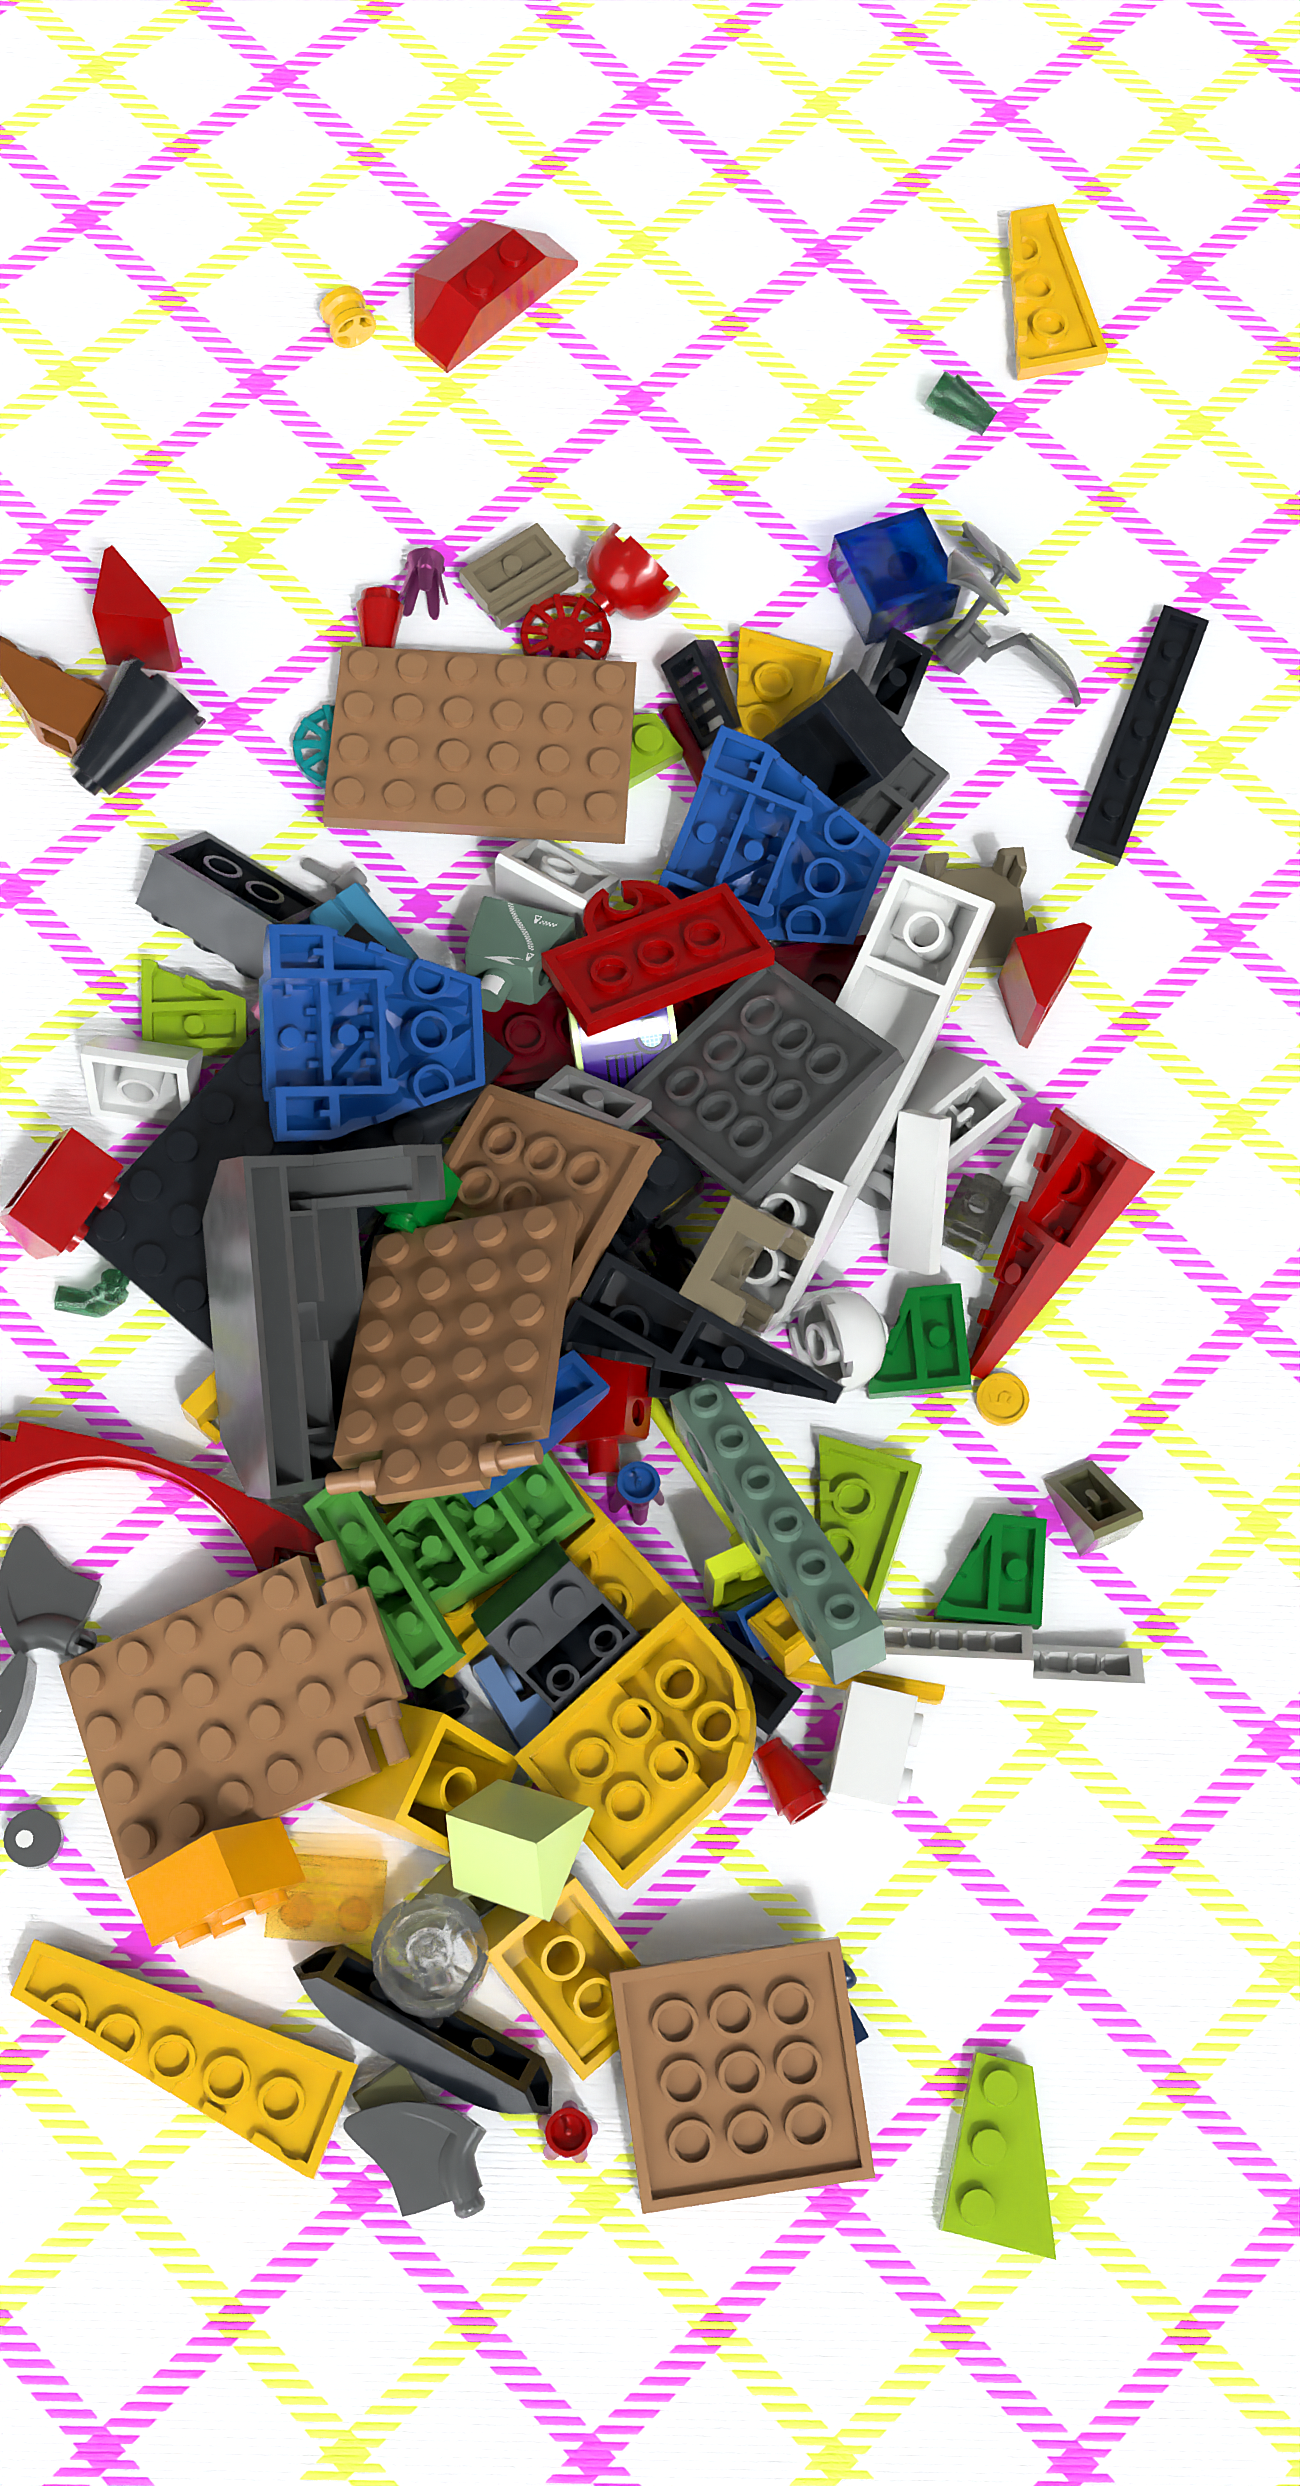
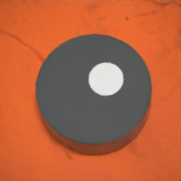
[3,1809,64,1869]

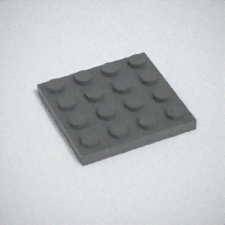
[623,961,904,1205]

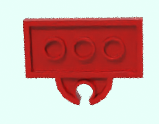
[541,880,775,1038]

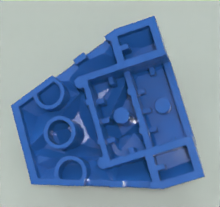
[658,725,891,945]
[258,924,485,1142]

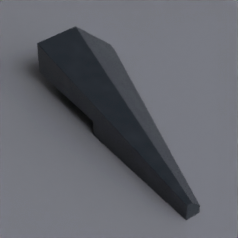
[560,1252,846,1404]

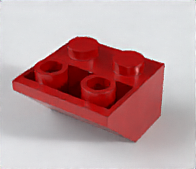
[0,1127,124,1260]

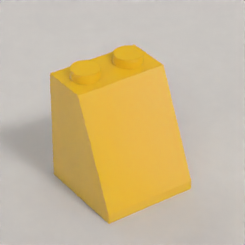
[316,1703,519,1858]

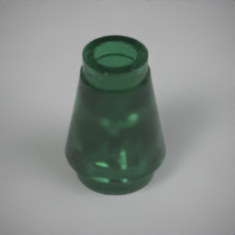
[925,371,998,436]

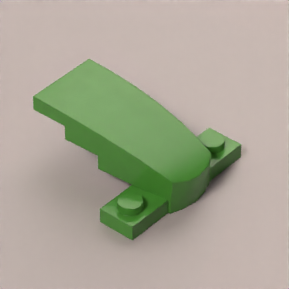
[303,1449,595,1689]

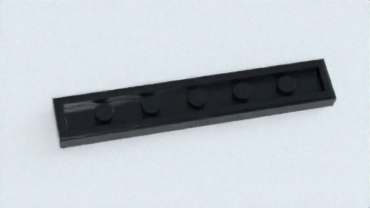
[1071,604,1210,867]

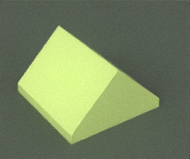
[446,1779,595,1922]

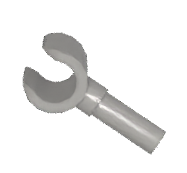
[301,857,371,894]

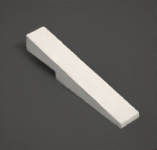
[809,1620,1146,1719]

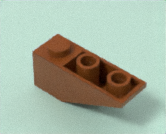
[0,636,106,758]

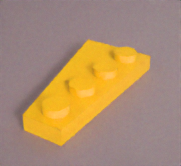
[1008,203,1109,381]

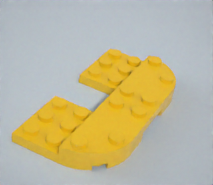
[383,1475,756,1890]

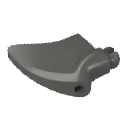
[0,1526,102,1657]
[343,2101,487,2219]

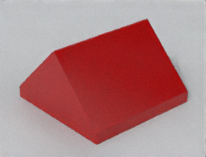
[92,545,183,672]
[997,922,1093,1049]

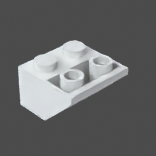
[890,1047,1022,1176]

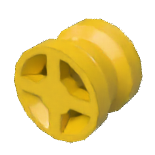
[319,286,376,348]

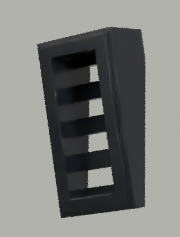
[660,639,742,751]

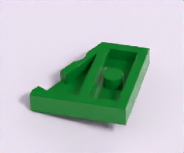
[868,1283,972,1400]
[934,1513,1047,1630]

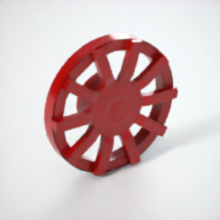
[520,593,611,660]

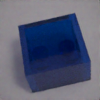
[828,507,962,646]

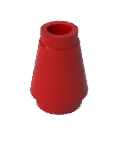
[356,587,404,648]
[753,1737,828,1825]

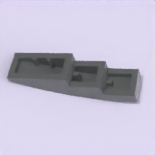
[849,745,950,847]

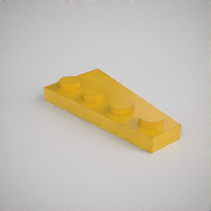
[736,627,833,742]

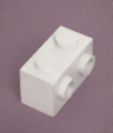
[825,1681,924,1814]

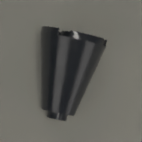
[70,654,206,797]

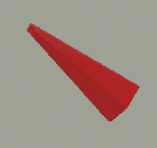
[969,1107,1155,1380]

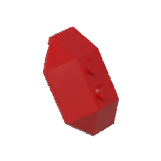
[414,220,578,374]

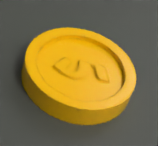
[975,1373,1030,1426]

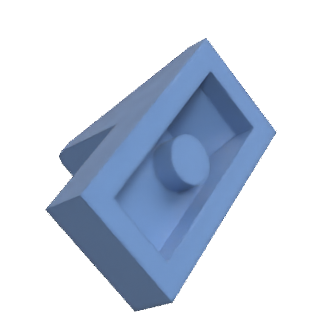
[473,1655,554,1751]

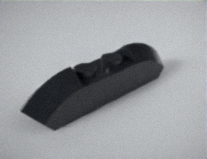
[292,1944,553,2115]

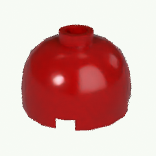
[586,522,682,621]

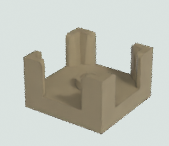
[919,847,1038,968]
[679,1196,815,1333]

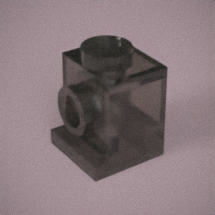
[942,1173,1011,1262]

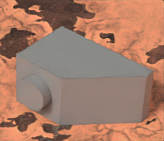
[535,1065,652,1131]

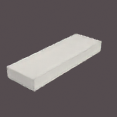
[887,1109,952,1276]

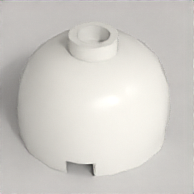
[789,1288,889,1393]

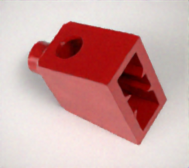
[558,1354,652,1477]

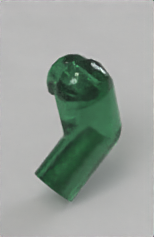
[54,1268,130,1318]

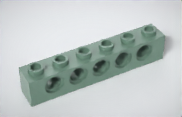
[670,1379,886,1685]

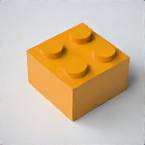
[126,1817,307,1949]

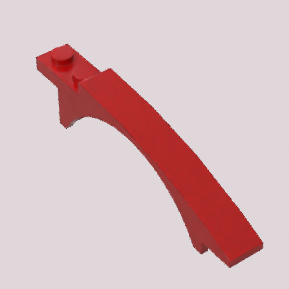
[0,1421,324,1574]

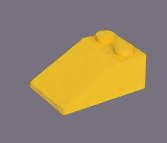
[465,1873,642,2081]

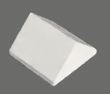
[495,839,621,939]
[80,1034,203,1126]

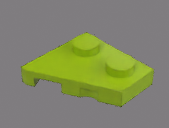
[141,959,248,1056]

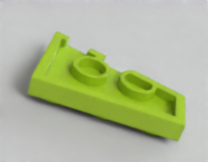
[938,2052,1057,2260]

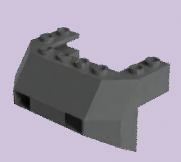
[202,1144,446,1499]

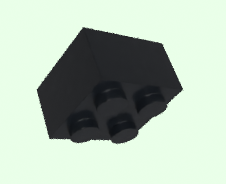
[763,668,915,807]

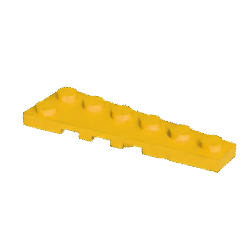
[10,1939,359,2180]

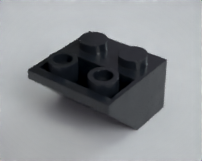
[471,1539,642,1714]

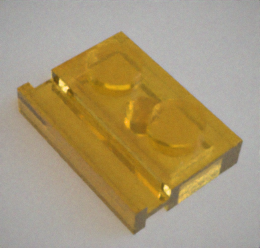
[264,1854,388,1947]

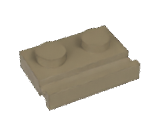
[459,522,579,631]

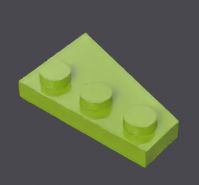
[819,1434,922,1614]

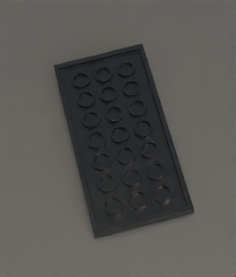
[82,922,514,1353]

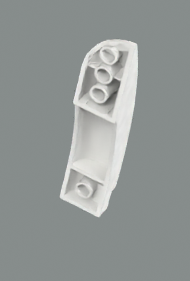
[726,865,996,1337]

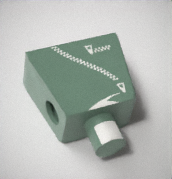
[465,896,576,1012]

